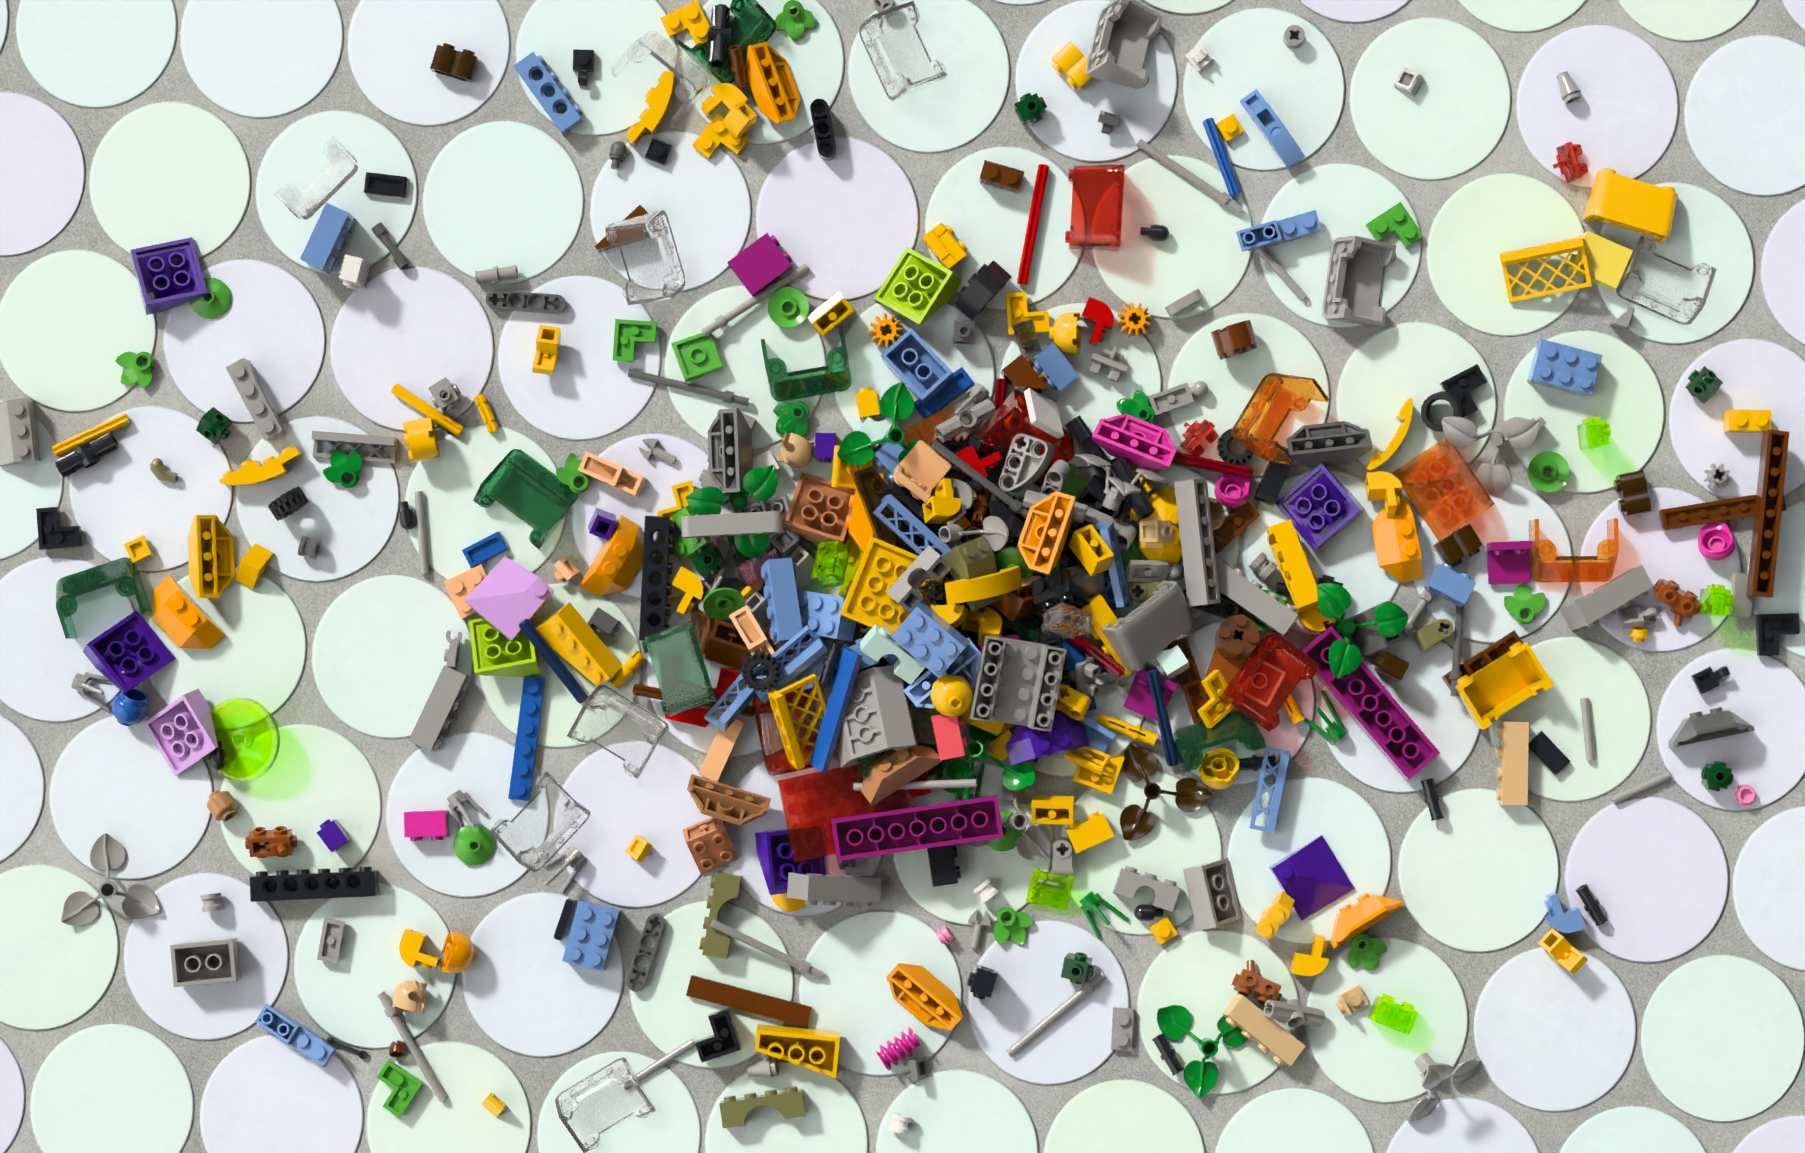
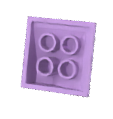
[464,556,554,641]
[143,689,218,776]

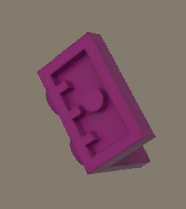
[1486,541,1533,585]
[1123,669,1178,721]

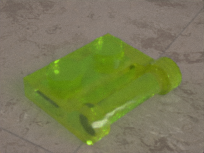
[1026,867,1074,910]

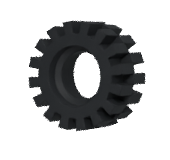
[1217,427,1256,465]
[268,487,309,521]
[742,651,780,692]

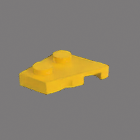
[1072,756,1125,795]

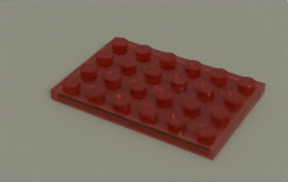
[777,761,910,862]

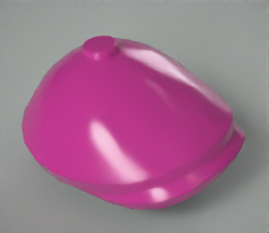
[1214,474,1251,507]
[1698,522,1736,560]

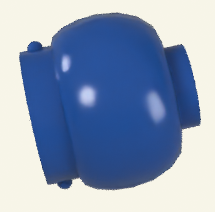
[112,689,148,726]

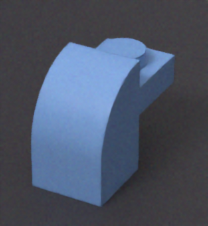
[1544,892,1586,933]

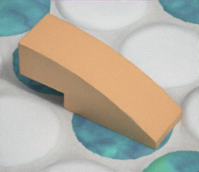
[578,451,647,498]
[729,605,779,666]
[698,718,745,782]

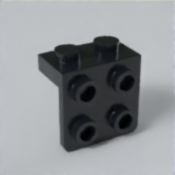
[989,499,1029,544]
[1031,568,1090,616]

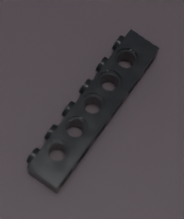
[639,515,675,642]
[250,866,379,902]

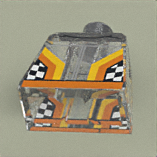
[1041,603,1092,639]

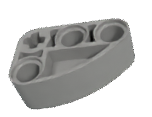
[999,433,1055,493]

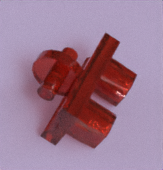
[1552,142,1588,183]
[1179,419,1218,457]

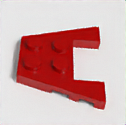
[660,653,739,728]

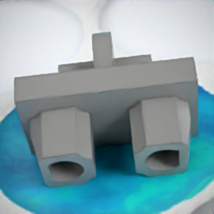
[1089,346,1128,382]
[1070,657,1101,697]

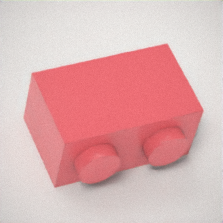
[931,714,968,761]

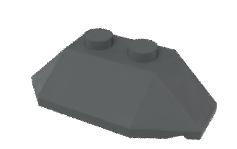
[708,408,753,493]
[1286,421,1372,468]
[1668,707,1755,747]

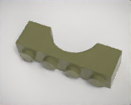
[699,872,742,959]
[719,1086,806,1128]

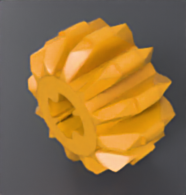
[1117,302,1152,337]
[869,313,904,349]

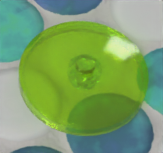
[206,698,280,781]

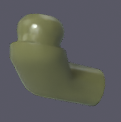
[150,458,178,483]

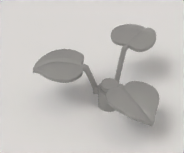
[1442,416,1540,495]
[1074,454,1169,511]
[938,478,1009,575]
[965,782,1051,860]
[61,833,159,926]
[1406,1053,1481,1121]

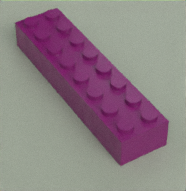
[1297,626,1440,780]
[831,795,1003,861]

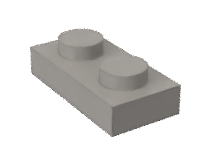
[317,918,346,963]
[1110,1007,1134,1051]

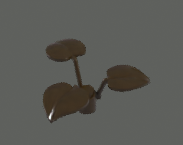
[1120,744,1212,840]

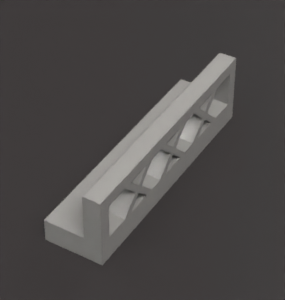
[311,431,398,463]

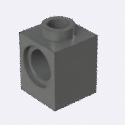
[953,320,975,345]
[770,527,799,559]

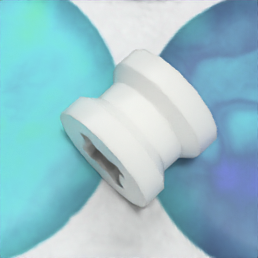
[973,878,999,903]
[888,1113,912,1134]

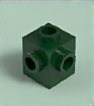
[1014,93,1047,125]
[1685,366,1723,404]
[196,407,233,445]
[690,545,724,577]
[1701,761,1733,792]
[1061,952,1094,984]

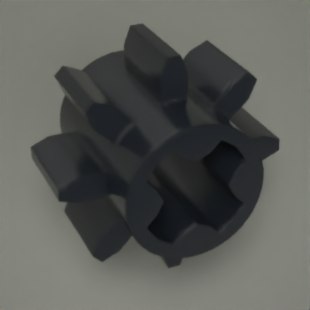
[921,579,946,605]

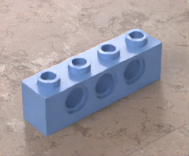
[514,52,583,136]

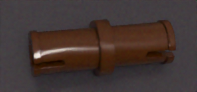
[728,45,749,89]
[971,488,992,528]

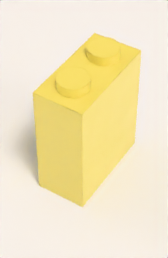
[1567,231,1633,291]

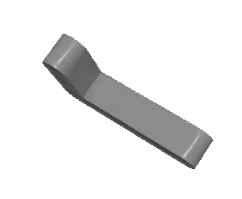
[1041,460,1137,550]

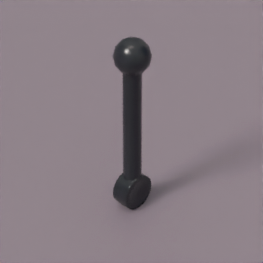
[327,1037,368,1059]

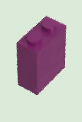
[727,233,793,297]

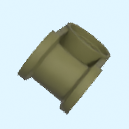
[1128,582,1161,602]
[1412,619,1453,652]

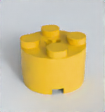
[403,417,440,463]

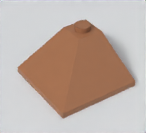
[783,473,855,554]

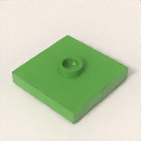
[671,333,724,383]

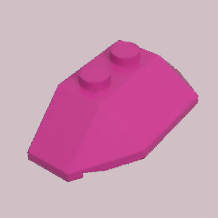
[1092,414,1177,470]

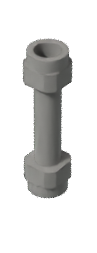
[1402,589,1436,636]

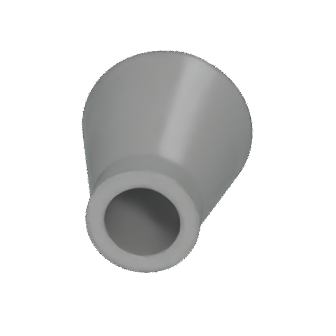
[1556,71,1581,104]
[747,1058,779,1078]

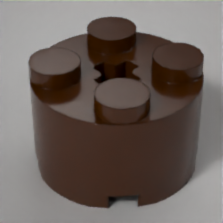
[1211,320,1258,360]
[1215,614,1260,661]

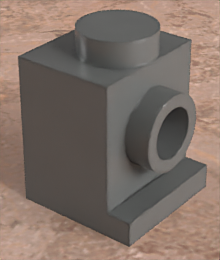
[587,607,620,637]

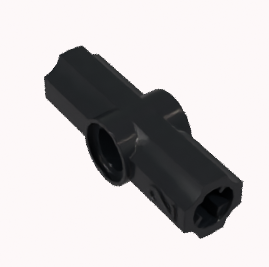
[707,4,731,68]
[1065,415,1111,477]
[55,433,119,478]
[1110,457,1155,520]

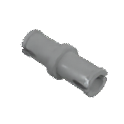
[475,265,518,284]

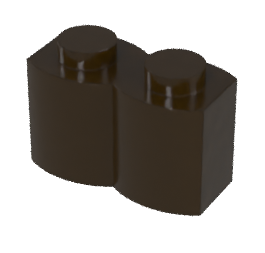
[430,43,478,83]
[1614,470,1652,516]
[1432,524,1483,567]
[1372,651,1409,681]

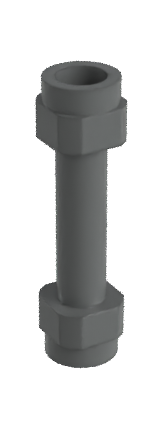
[371,222,410,270]

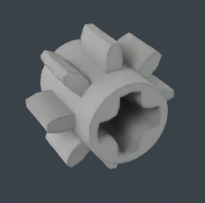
[1704,463,1730,488]

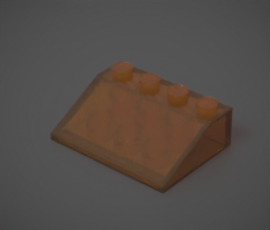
[1392,437,1495,541]

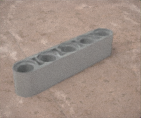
[681,511,784,538]

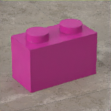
[404,810,449,841]

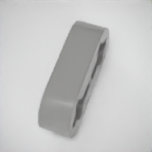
[1165,289,1204,317]

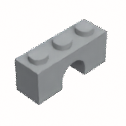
[886,545,952,613]
[1112,866,1181,912]

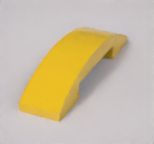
[1364,398,1413,472]
[945,566,1022,604]

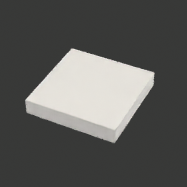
[1024,388,1064,439]

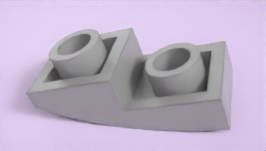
[745,495,790,517]
[1728,572,1753,619]

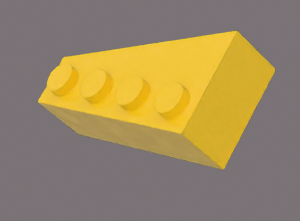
[1267,519,1318,614]
[1079,593,1147,677]
[536,602,622,687]
[755,1024,841,1079]

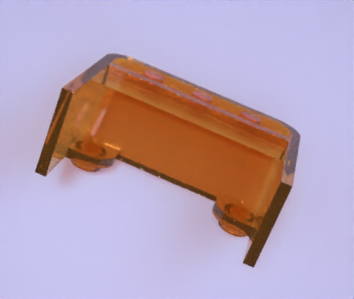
[1231,373,1329,465]
[1529,518,1619,582]

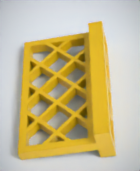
[1499,236,1592,303]
[767,674,837,770]

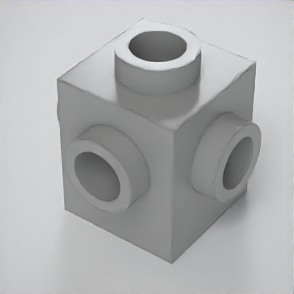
[428,377,461,411]

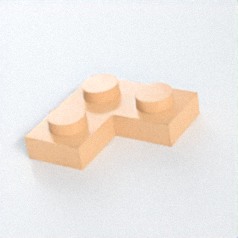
[444,564,487,619]

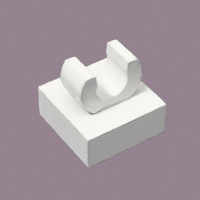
[1185,42,1214,72]

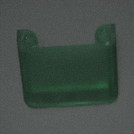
[473,449,578,550]

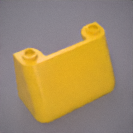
[1583,168,1678,243]
[1455,641,1554,730]

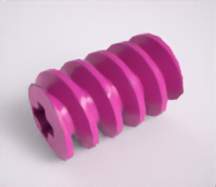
[876,1027,922,1070]

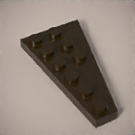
[851,466,925,556]

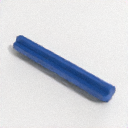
[1203,118,1240,196]

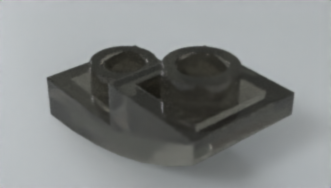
[1012,318,1041,357]

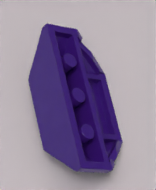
[1005,710,1090,766]

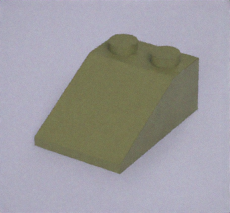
[942,536,1002,612]

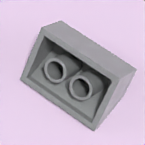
[0,398,41,466]
[1183,858,1242,930]

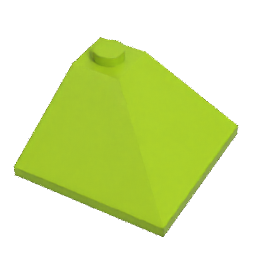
[874,247,962,325]
[469,617,541,677]

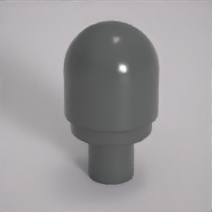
[609,141,627,170]

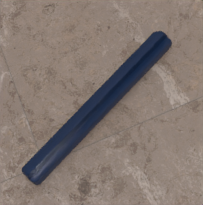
[519,619,588,704]
[1147,669,1178,767]

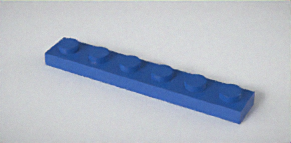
[508,676,546,801]

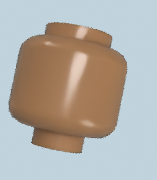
[207,790,238,822]

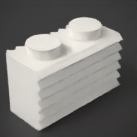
[339,255,371,290]

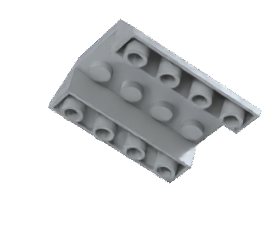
[970,636,1067,732]
[825,665,917,768]

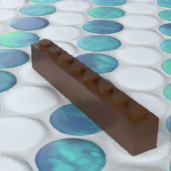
[1746,429,1789,598]

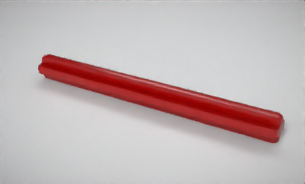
[1017,164,1049,286]

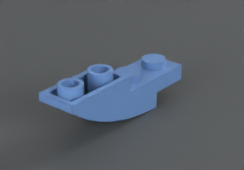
[1240,89,1305,169]
[1236,210,1321,252]
[255,1004,337,1067]

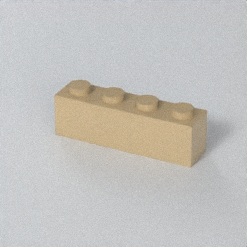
[1496,721,1529,805]
[1222,994,1305,1066]

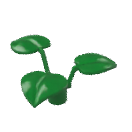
[837,382,920,465]
[686,465,778,559]
[1317,583,1408,678]
[940,724,1036,794]
[1157,1005,1248,1098]

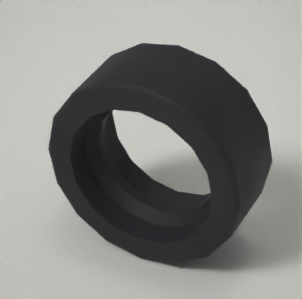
[1421,391,1463,432]

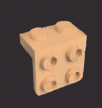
[893,440,951,502]

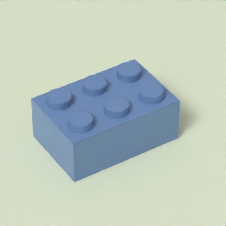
[300,202,356,275]
[880,328,954,405]
[1527,339,1602,397]
[797,589,856,642]
[891,601,970,678]
[562,899,621,972]

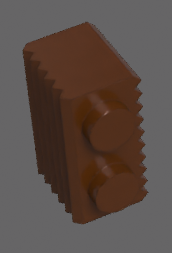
[979,160,1024,194]

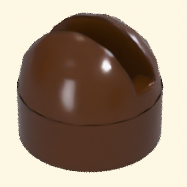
[389,1040,406,1057]

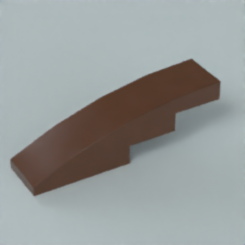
[1442,630,1523,691]
[1167,636,1208,724]

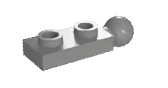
[1148,381,1208,416]
[1125,560,1184,582]

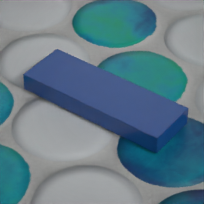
[914,367,974,421]

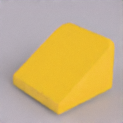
[482,1093,506,1117]

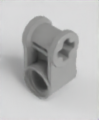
[1052,838,1074,878]

